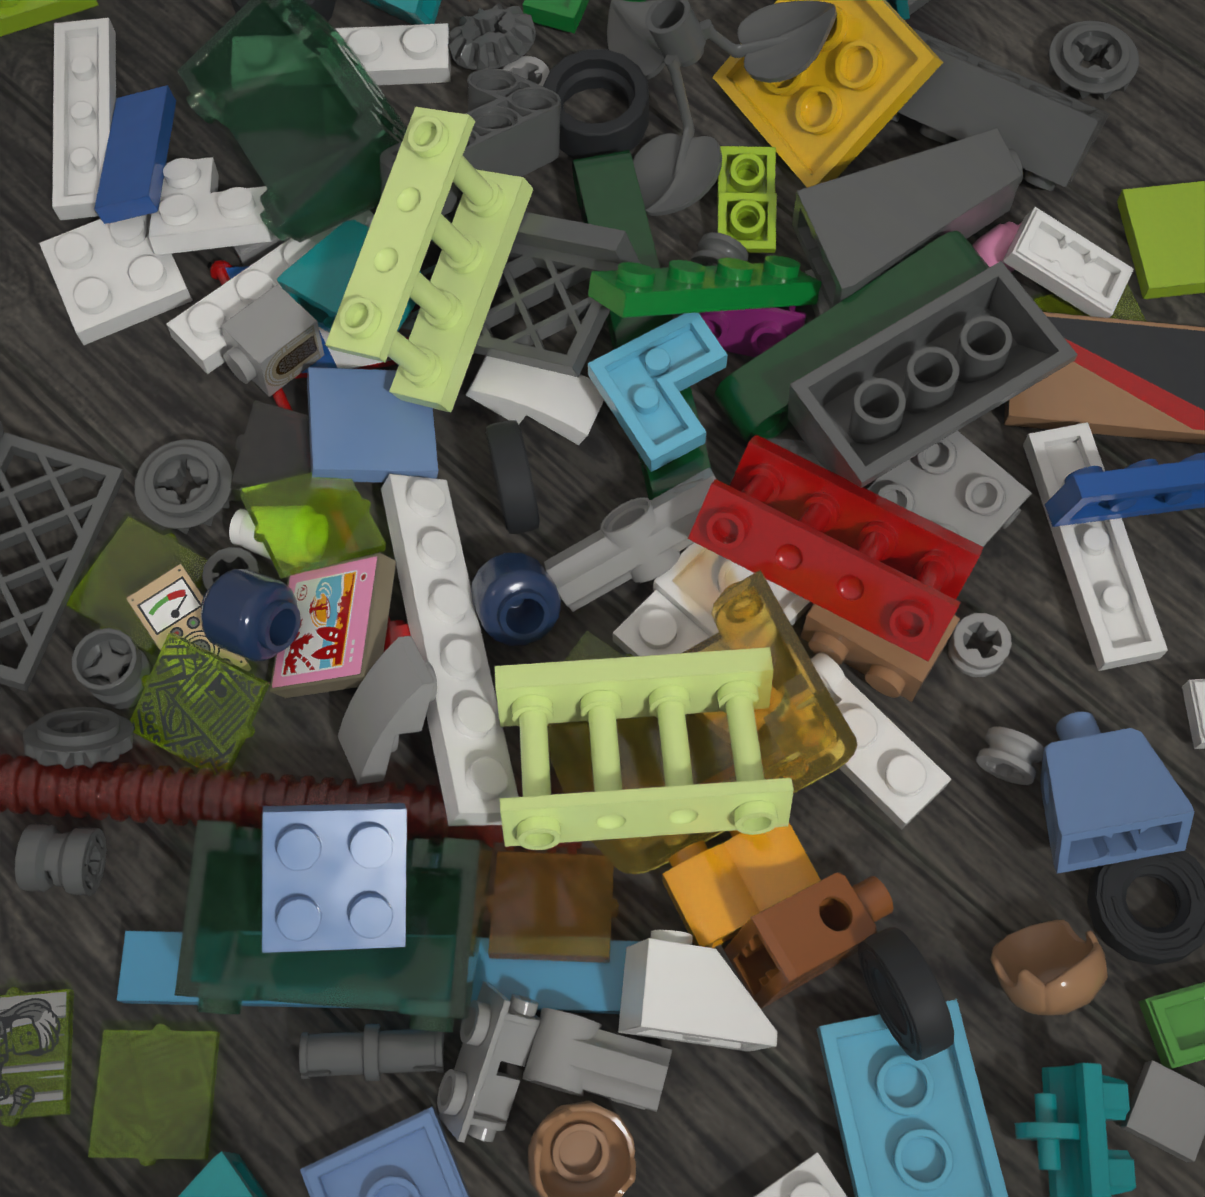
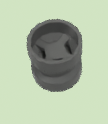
[72,628,155,709]
[15,823,107,896]

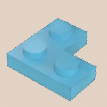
[588,313,728,472]

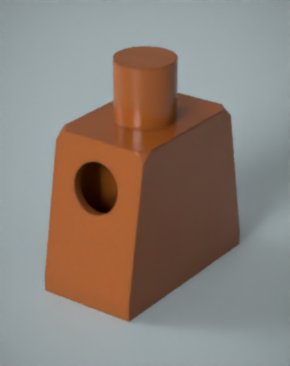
[724,872,894,1009]

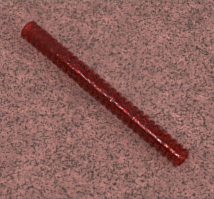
[0,753,583,856]

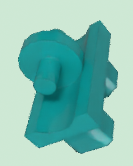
[1015,1063,1136,1197]

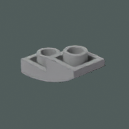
[338,636,437,784]

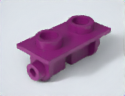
[699,306,807,357]

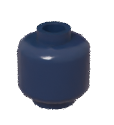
[471,553,561,646]
[201,569,301,661]

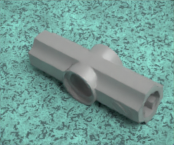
[544,467,716,612]

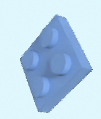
[262,803,407,953]

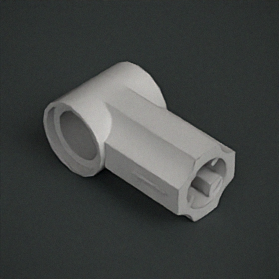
[522,1008,672,1112]

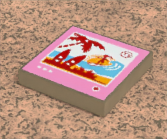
[269,553,396,698]

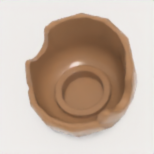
[990,920,1108,1015]
[528,1101,636,1197]

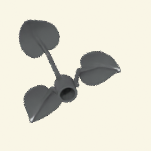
[607,0,837,216]

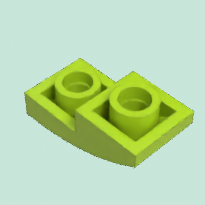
[717,146,777,253]

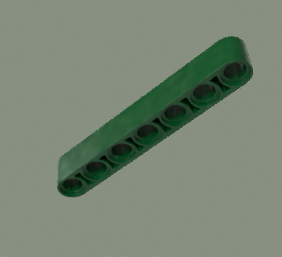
[572,150,712,500]

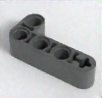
[380,68,561,216]

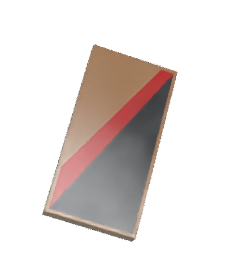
[1004,312,1205,445]

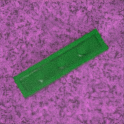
[588,255,821,318]

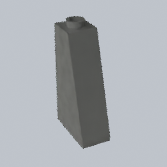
[792,128,1023,308]

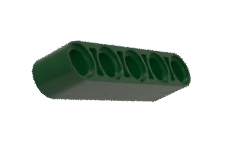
[714,231,990,444]

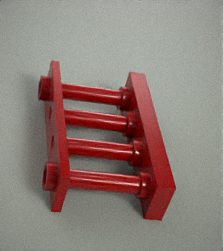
[688,434,984,662]

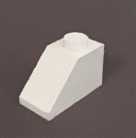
[618,930,777,1051]

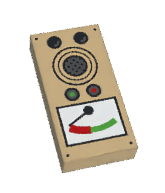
[126,564,252,705]

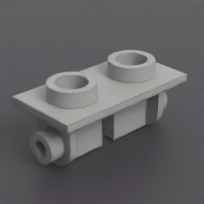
[437,981,541,1142]

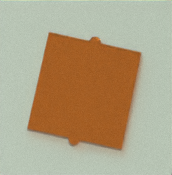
[486,851,619,963]

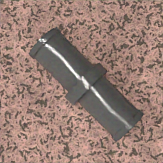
[299,1024,444,1081]

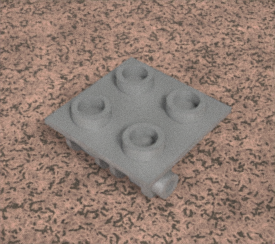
[868,431,1032,547]

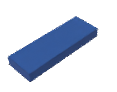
[94,85,176,224]

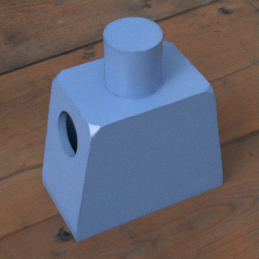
[1040,712,1195,874]

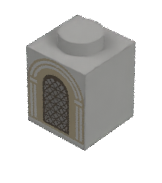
[220,284,325,397]

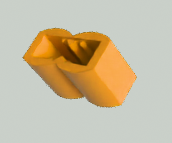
[662,823,821,948]

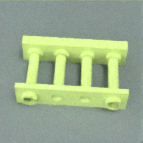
[325,107,533,413]
[495,647,794,850]

